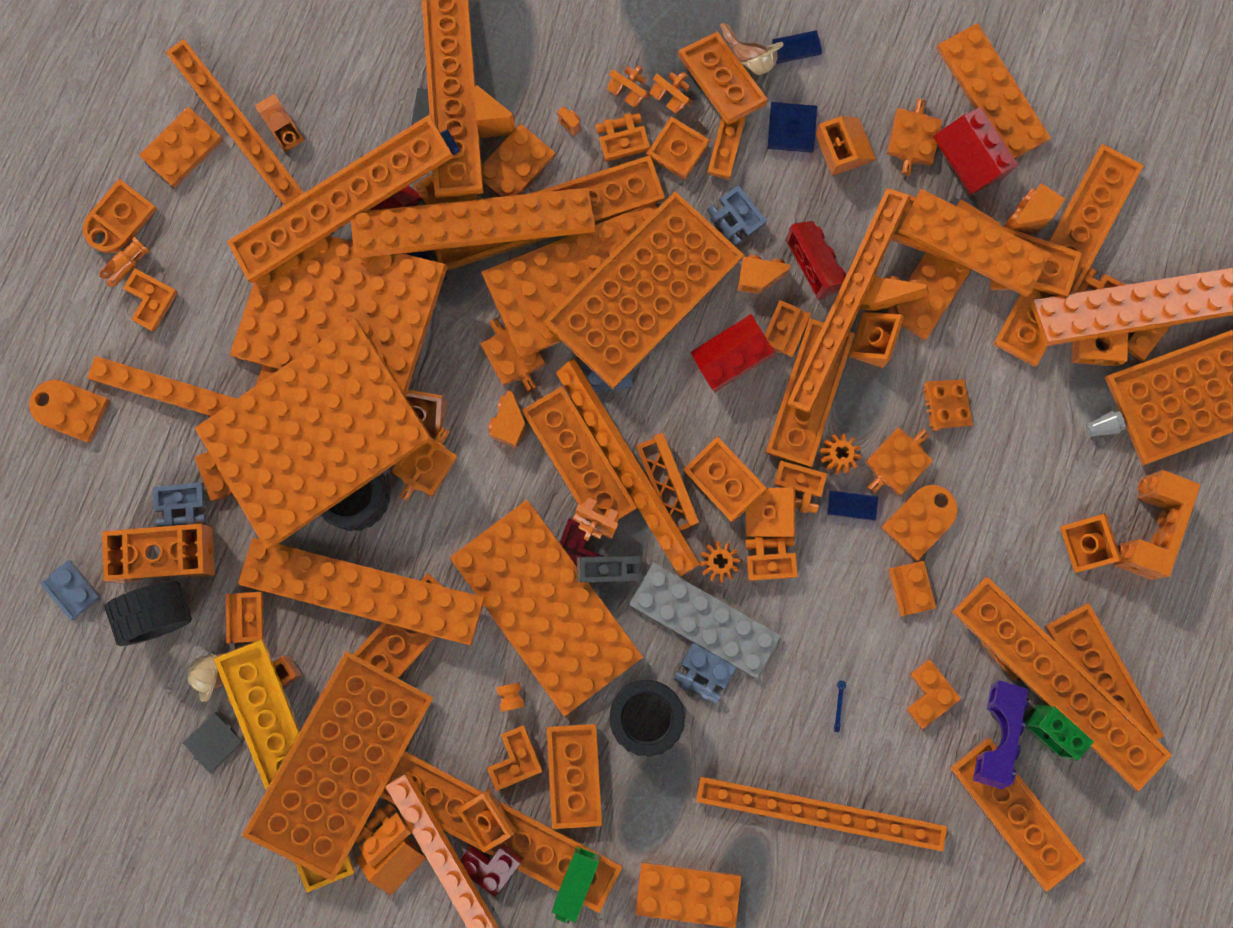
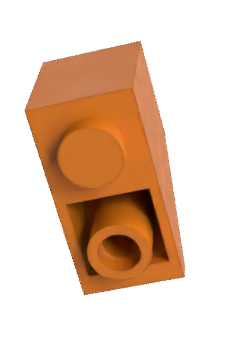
[254,94,304,152]
[737,255,790,294]
[487,390,526,449]

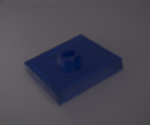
[767,102,817,153]

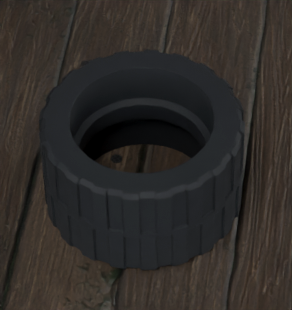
[320,473,390,531]
[104,581,192,646]
[609,680,685,757]

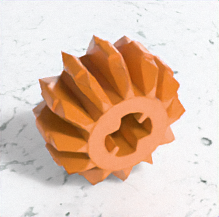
[820,434,861,475]
[699,541,741,583]

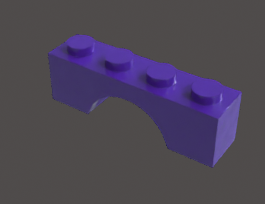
[973,680,1029,790]

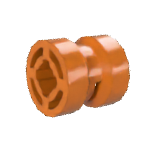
[496,682,525,712]

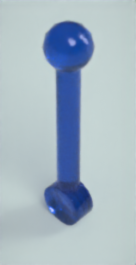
[834,680,847,733]

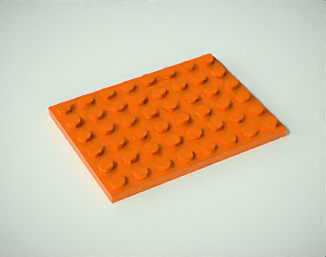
[229,235,448,396]
[195,318,432,550]

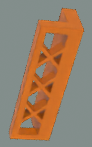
[636,432,699,531]

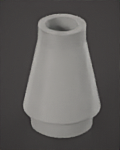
[1086,411,1126,437]

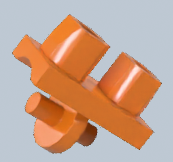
[607,65,651,108]
[649,72,693,114]
[573,498,619,541]

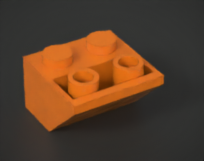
[815,116,876,176]
[1004,183,1065,235]

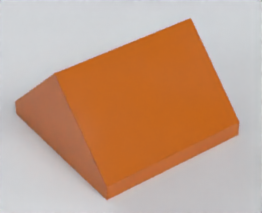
[474,85,516,138]
[849,312,904,368]
[406,390,447,437]
[1060,513,1122,573]
[457,788,517,853]
[356,837,426,895]

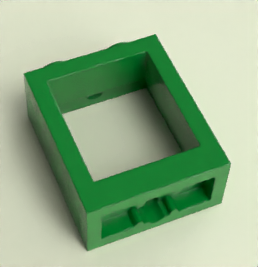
[1023,705,1094,761]
[551,845,600,924]

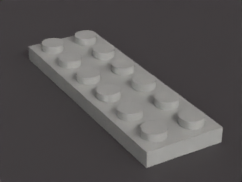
[629,563,781,679]

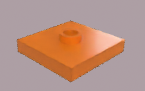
[646,116,710,180]
[746,487,796,537]

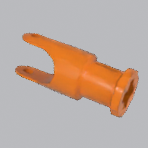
[99,237,150,287]

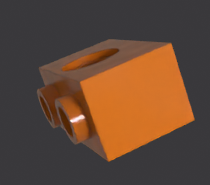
[1071,333,1128,367]

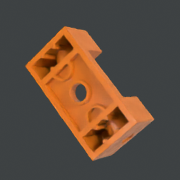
[1114,470,1201,580]
[102,524,215,583]

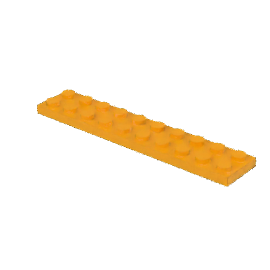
[214,639,355,893]

